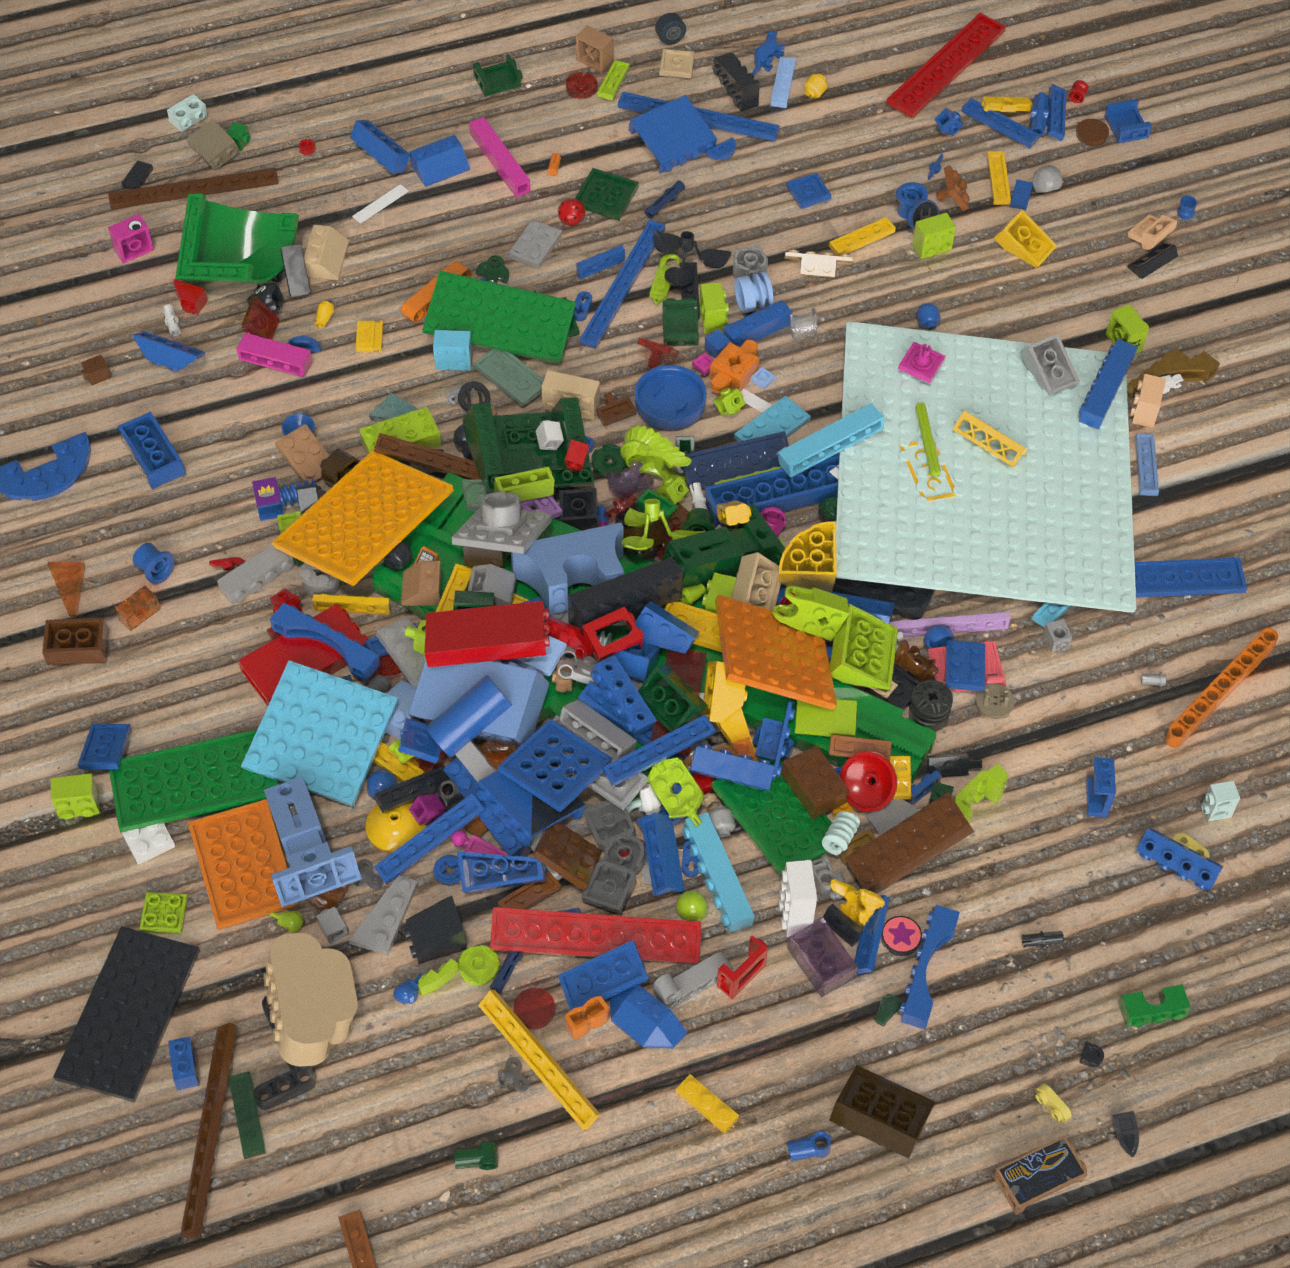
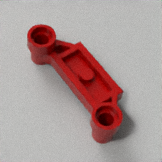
[546,616,593,658]

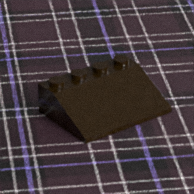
[829,1065,935,1158]

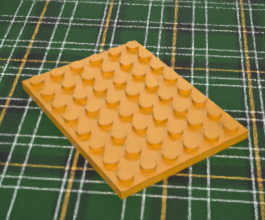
[272,450,454,586]

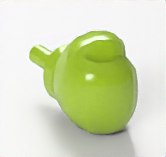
[269,911,304,933]

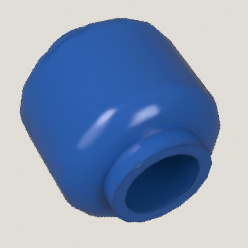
[916,303,941,330]

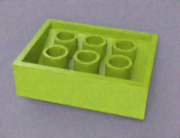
[830,604,898,690]

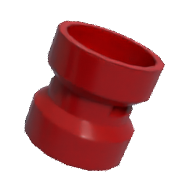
[1068,80,1089,103]

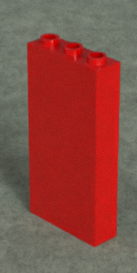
[424,601,550,668]
[238,604,369,707]

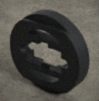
[458,381,490,412]

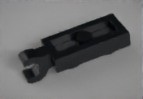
[927,753,982,776]

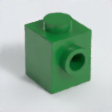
[226,122,251,151]

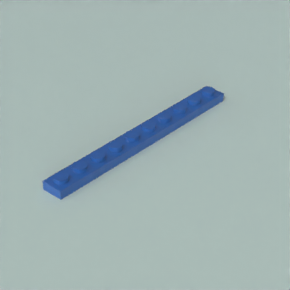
[618,92,780,141]
[580,220,665,349]

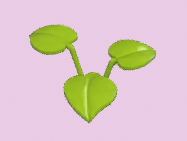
[621,499,705,550]

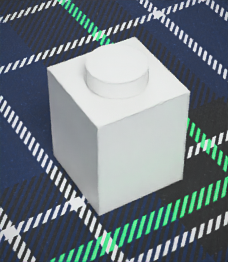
[536,420,564,450]

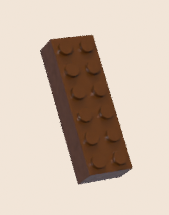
[845,792,974,894]

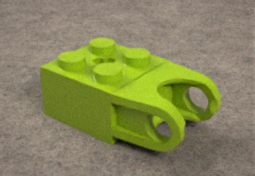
[772,586,850,641]

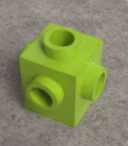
[713,387,746,416]
[655,476,689,504]

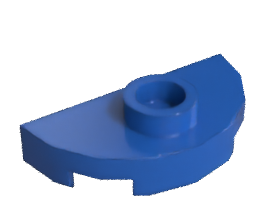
[706,137,736,160]
[287,335,321,352]

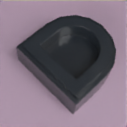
[1079,1041,1104,1067]

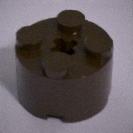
[320,448,360,487]

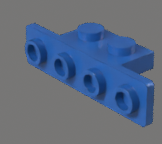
[754,701,795,781]

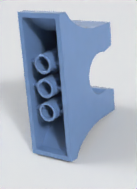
[511,523,624,615]

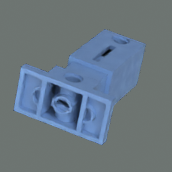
[264,776,362,907]

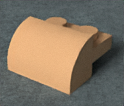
[1128,214,1177,250]

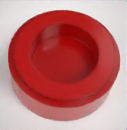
[298,139,316,155]

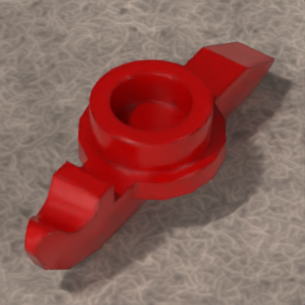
[209,557,245,571]

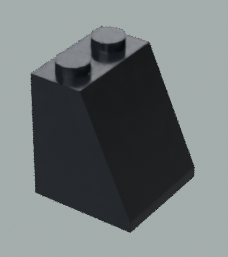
[403,896,467,964]

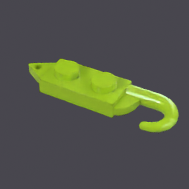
[650,254,681,306]

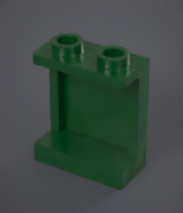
[473,54,523,97]
[662,298,699,346]

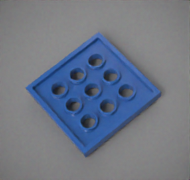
[498,719,612,812]

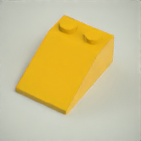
[994,210,1057,268]

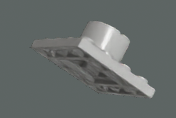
[452,492,552,554]

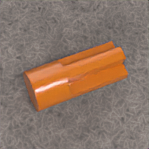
[547,153,561,176]

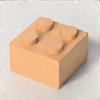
[1130,374,1166,428]

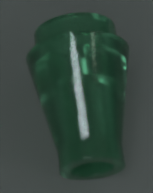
[874,993,901,1027]

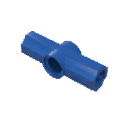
[1030,92,1049,138]

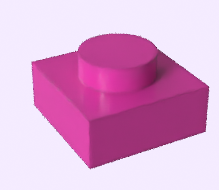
[692,353,714,376]

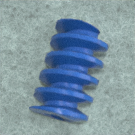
[278,478,316,508]

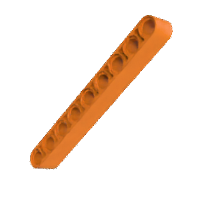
[1165,628,1278,748]

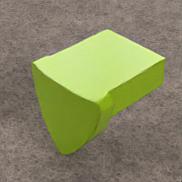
[277,510,301,534]

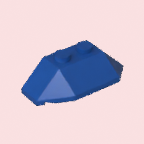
[134,331,205,371]
[609,984,687,1049]

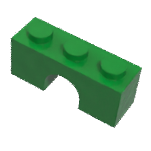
[1118,984,1191,1027]

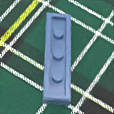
[1135,433,1159,496]

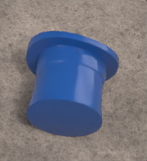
[896,182,928,220]
[133,543,174,584]

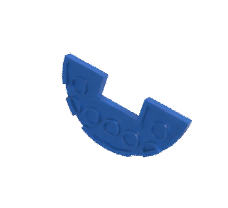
[0,432,91,501]

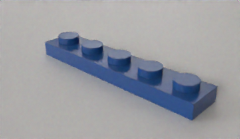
[961,98,1040,148]

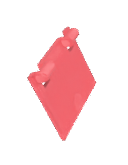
[927,641,1006,692]

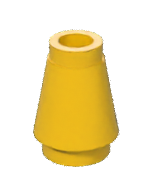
[315,301,334,328]

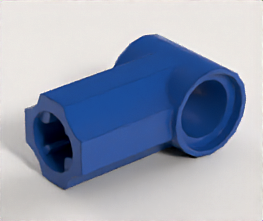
[787,1131,831,1162]

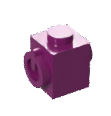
[409,794,446,826]

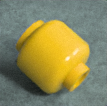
[803,73,827,98]

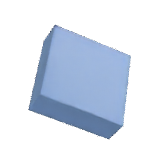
[750,367,776,390]

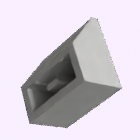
[468,564,517,606]

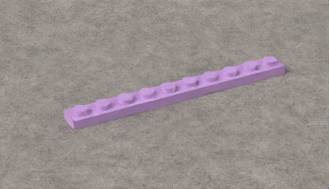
[824,612,1010,644]

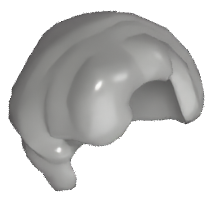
[1033,165,1063,193]

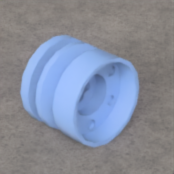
[734,272,774,314]

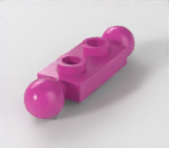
[451,830,508,856]

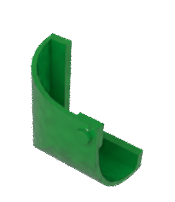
[175,194,299,283]

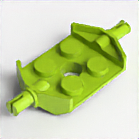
[647,758,704,827]

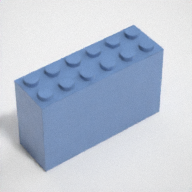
[408,660,549,748]

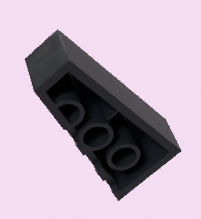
[712,52,760,111]

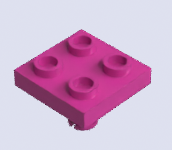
[898,342,946,383]

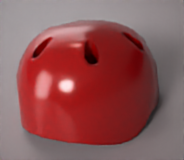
[558,198,586,226]

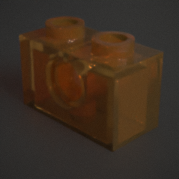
[115,586,161,631]

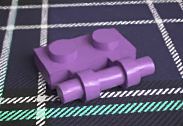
[520,496,562,519]

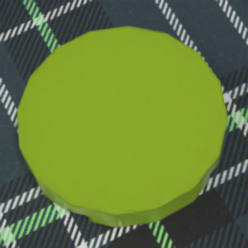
[458,945,500,986]

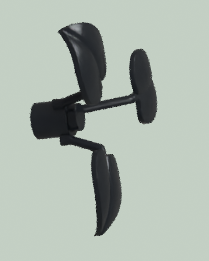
[653,230,732,287]

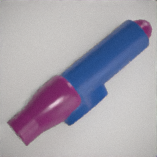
[598,505,609,527]

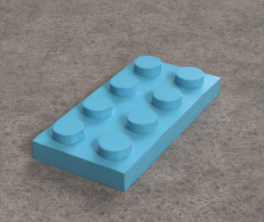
[734,395,811,442]

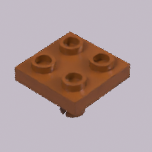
[936,165,970,211]

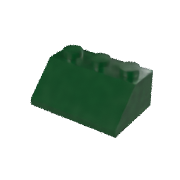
[638,665,707,732]

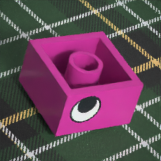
[108,214,154,264]

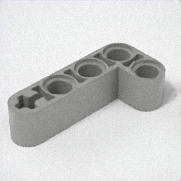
[654,952,734,1010]

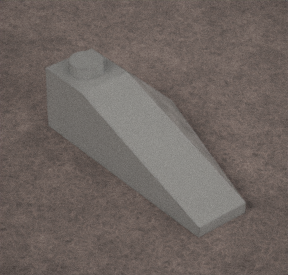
[864,799,919,836]

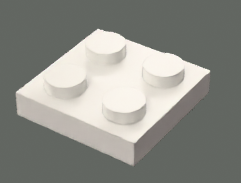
[121,823,176,865]

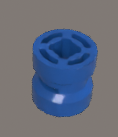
[1177,196,1197,220]

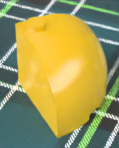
[778,521,837,592]

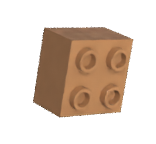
[576,25,614,74]

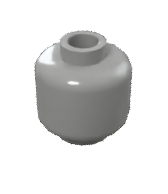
[709,806,736,838]

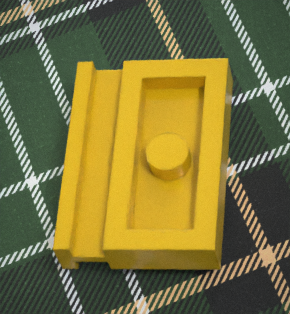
[356,321,383,352]

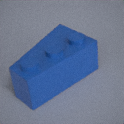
[629,601,700,654]

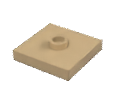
[659,49,695,78]

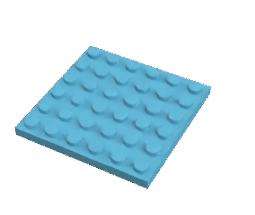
[241,661,399,807]

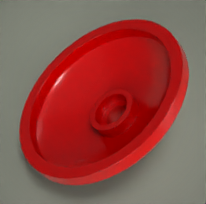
[840,751,898,812]

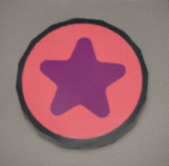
[881,916,922,956]

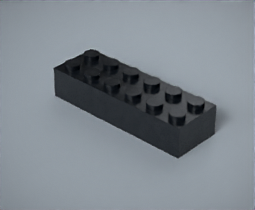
[568,557,683,636]

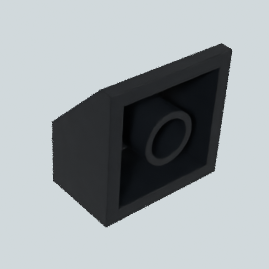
[559,488,599,531]

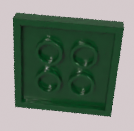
[575,168,639,221]

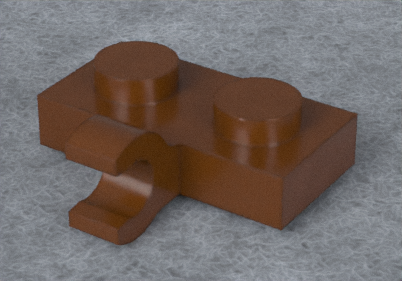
[596,392,637,426]

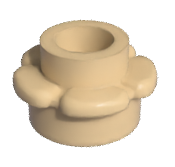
[701,793,720,811]

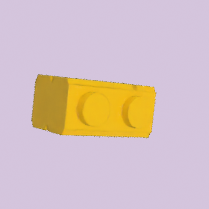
[716,501,751,526]

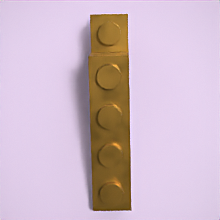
[1127,348,1220,399]

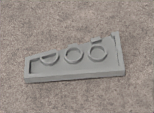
[349,875,418,956]

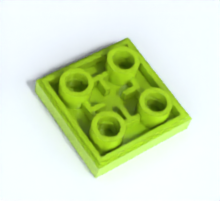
[139,892,188,935]

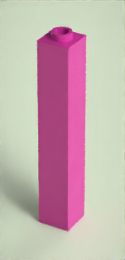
[469,117,530,197]

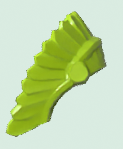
[620,424,692,481]

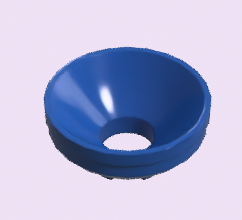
[282,414,315,437]

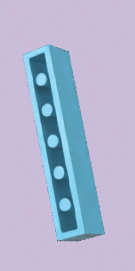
[778,403,884,477]
[682,813,755,933]

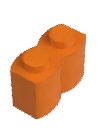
[565,996,609,1039]

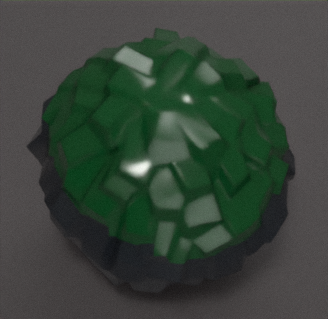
[818,496,837,522]

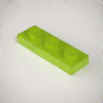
[598,60,630,101]

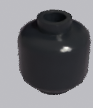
[384,542,412,570]

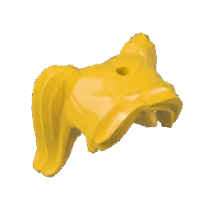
[830,879,885,926]

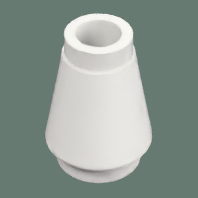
[640,784,661,815]

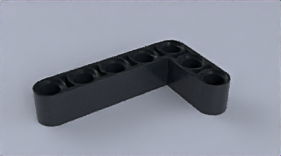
[253,996,316,1110]

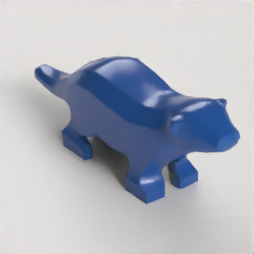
[752,30,785,75]

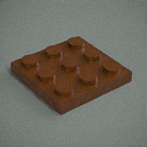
[532,821,602,890]

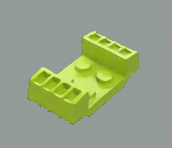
[954,763,1009,824]

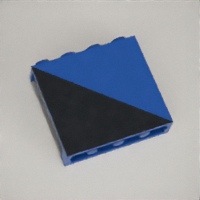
[475,754,586,848]

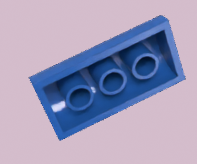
[425,675,512,757]

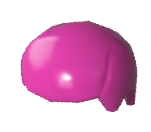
[761,506,786,536]

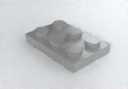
[508,219,562,269]

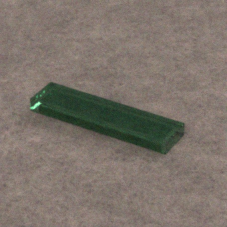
[229,1071,266,1159]

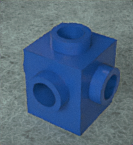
[934,108,964,136]

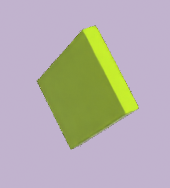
[795,699,857,737]

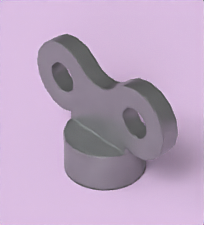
[353,859,383,889]
[498,1057,529,1092]

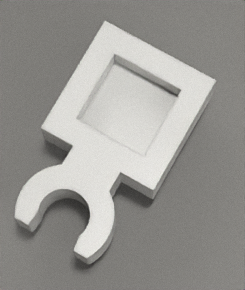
[1161,374,1183,394]

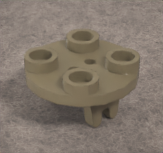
[975,684,1015,719]

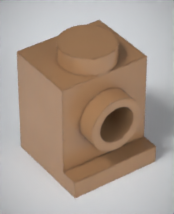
[552,660,574,692]

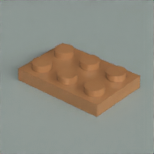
[275,424,329,484]

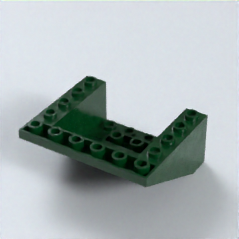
[462,397,594,494]

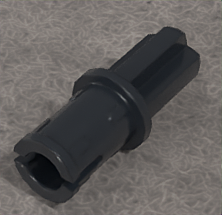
[1021,931,1064,948]

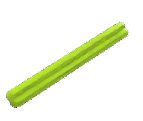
[915,402,941,477]

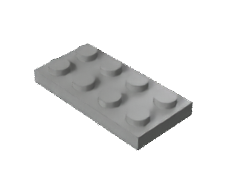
[375,616,426,690]

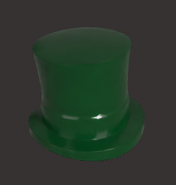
[681,508,715,532]

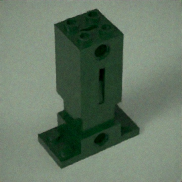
[661,504,785,588]

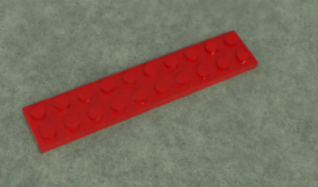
[886,13,1006,118]
[490,907,701,964]

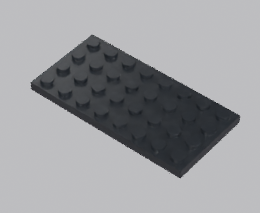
[53,926,200,1103]

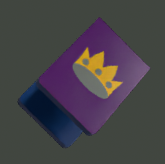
[252,477,283,521]

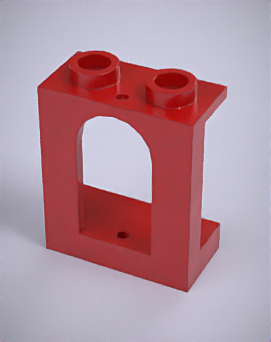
[582,607,644,663]
[717,935,768,1000]

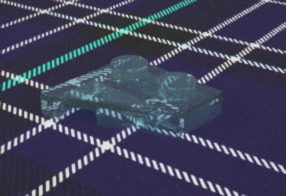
[369,393,418,421]

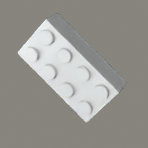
[778,860,817,937]

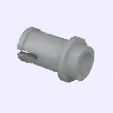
[1141,672,1166,688]

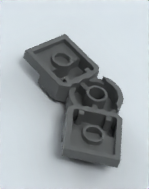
[581,800,646,914]

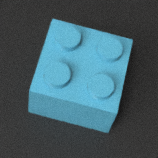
[433,330,472,371]

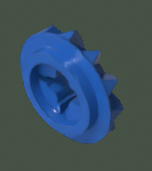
[433,855,461,886]

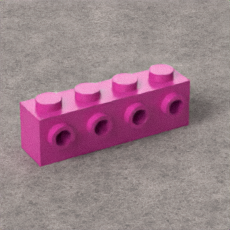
[236,333,312,377]

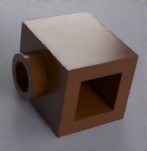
[81,355,111,386]

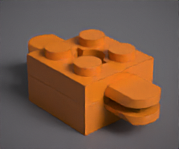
[709,340,759,394]

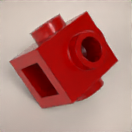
[270,588,302,613]

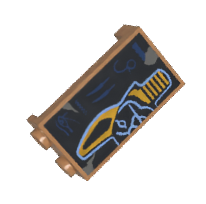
[993,1136,1087,1215]

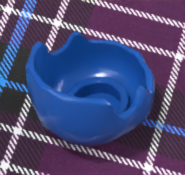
[923,624,955,648]
[367,769,397,800]

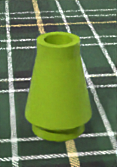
[678,584,706,605]

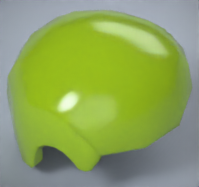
[675,891,709,922]

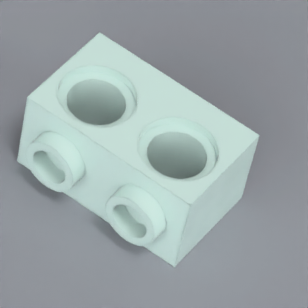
[167,94,208,132]
[1201,781,1240,822]

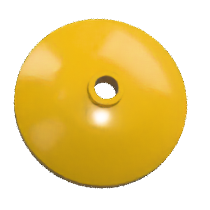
[365,802,426,853]

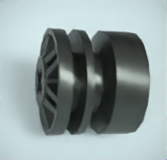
[908,680,953,731]

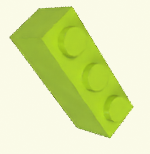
[494,467,554,502]

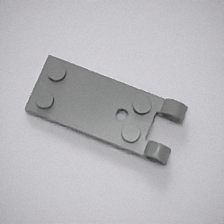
[558,646,645,690]

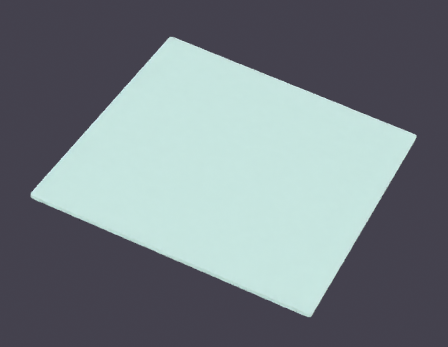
[836,322,1136,612]

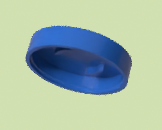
[635,365,707,430]

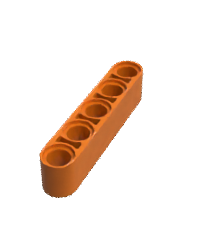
[401,261,471,323]

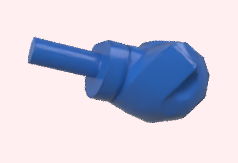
[393,973,423,1004]

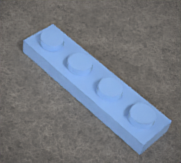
[770,56,796,108]

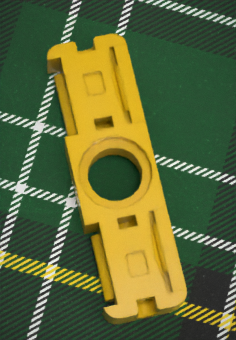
[981,96,1033,112]

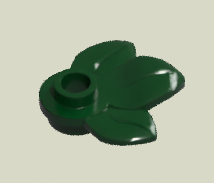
[476,255,509,283]

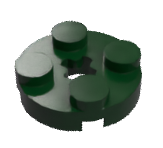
[591,444,627,478]

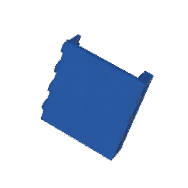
[628,95,717,174]

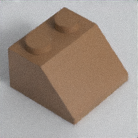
[401,561,442,606]

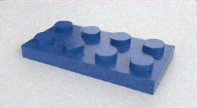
[558,940,650,1011]

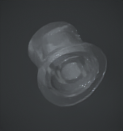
[790,308,819,341]

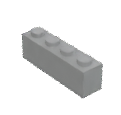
[217,545,294,605]
[559,699,637,762]

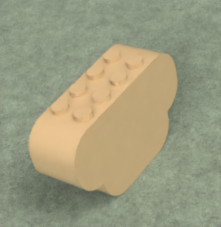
[264,933,358,1067]

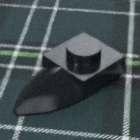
[1111,1111,1139,1157]

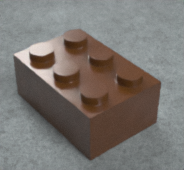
[42,618,108,665]
[781,745,850,819]

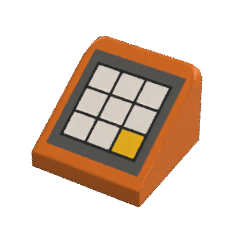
[414,546,440,565]

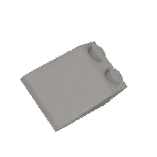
[1020,334,1080,395]

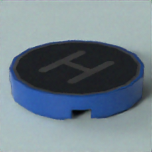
[908,199,939,230]

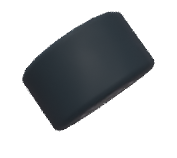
[655,13,686,45]

